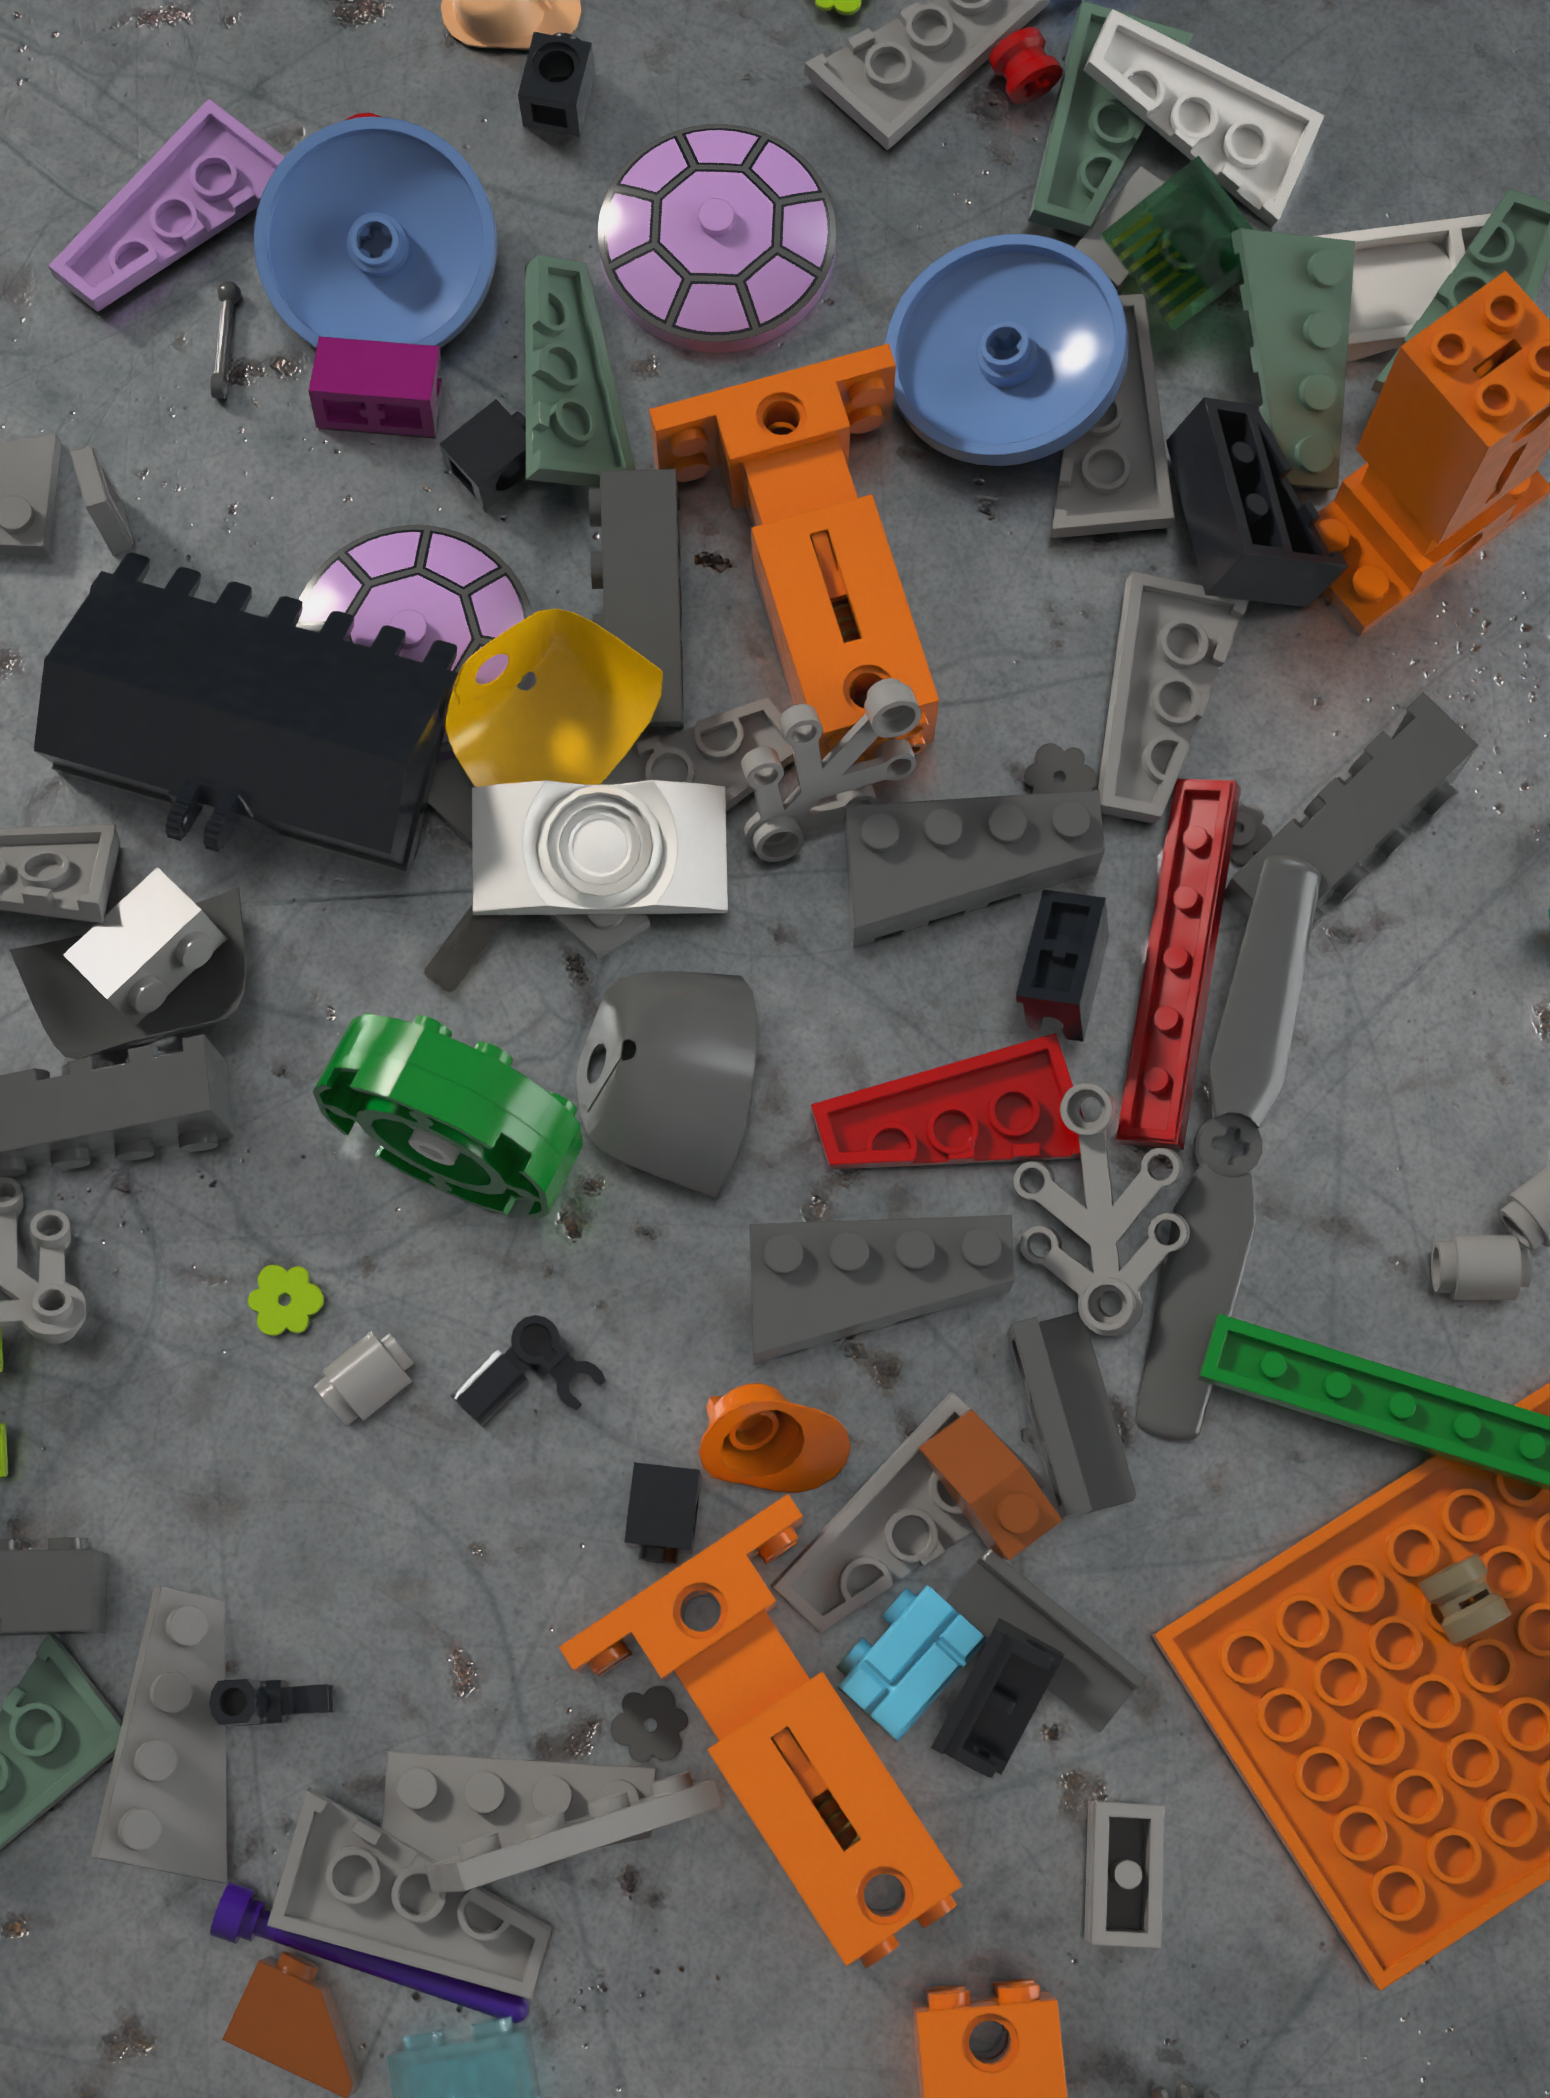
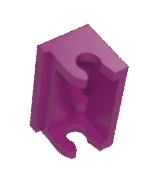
[308,336,442,437]

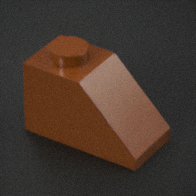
[918,1409,1063,1560]
[222,1951,362,2098]

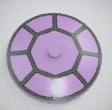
[598,124,837,353]
[296,525,534,763]

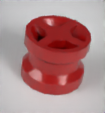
[989,27,1063,105]

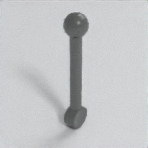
[211,281,241,399]

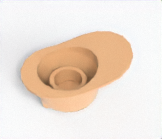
[441,0,582,50]

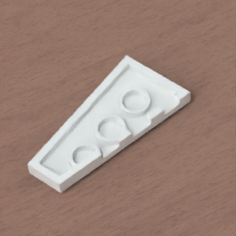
[1083,9,1325,228]

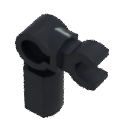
[450,1315,606,1427]
[209,1679,334,1726]

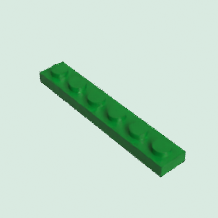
[1198,1314,1550,1491]

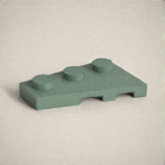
[0,1633,122,1850]

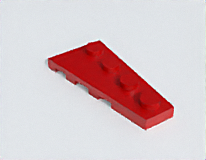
[811,1033,1084,1170]

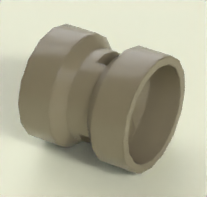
[1418,1553,1512,1645]

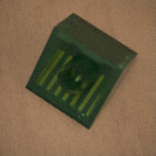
[1100,156,1254,333]

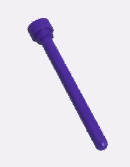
[210,1882,529,2023]

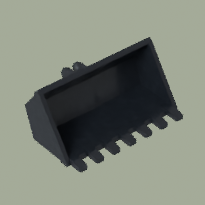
[34,553,458,874]

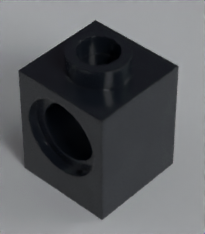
[518,32,595,137]
[439,399,526,512]
[624,1462,702,1564]

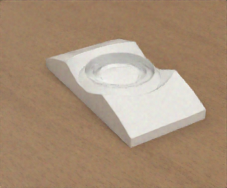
[1315,214,1491,362]
[472,780,728,915]

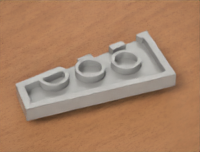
[425,1771,723,1893]

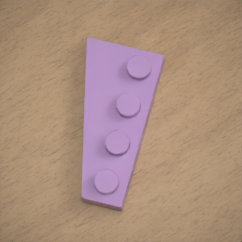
[48,99,284,312]

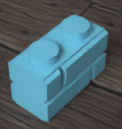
[836,1585,987,1742]

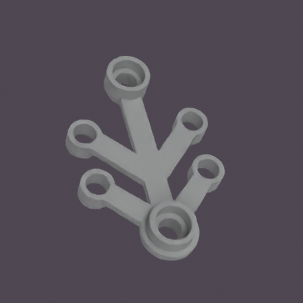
[741,678,921,862]
[1013,1083,1190,1336]
[0,1177,87,1344]

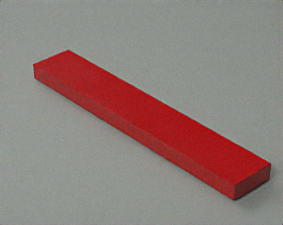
[1116,778,1241,1150]

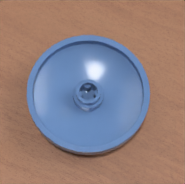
[254,117,498,348]
[885,234,1129,466]

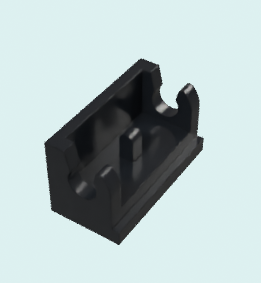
[1016,889,1109,1042]
[931,1618,1065,1778]

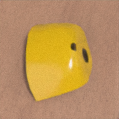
[444,609,663,787]

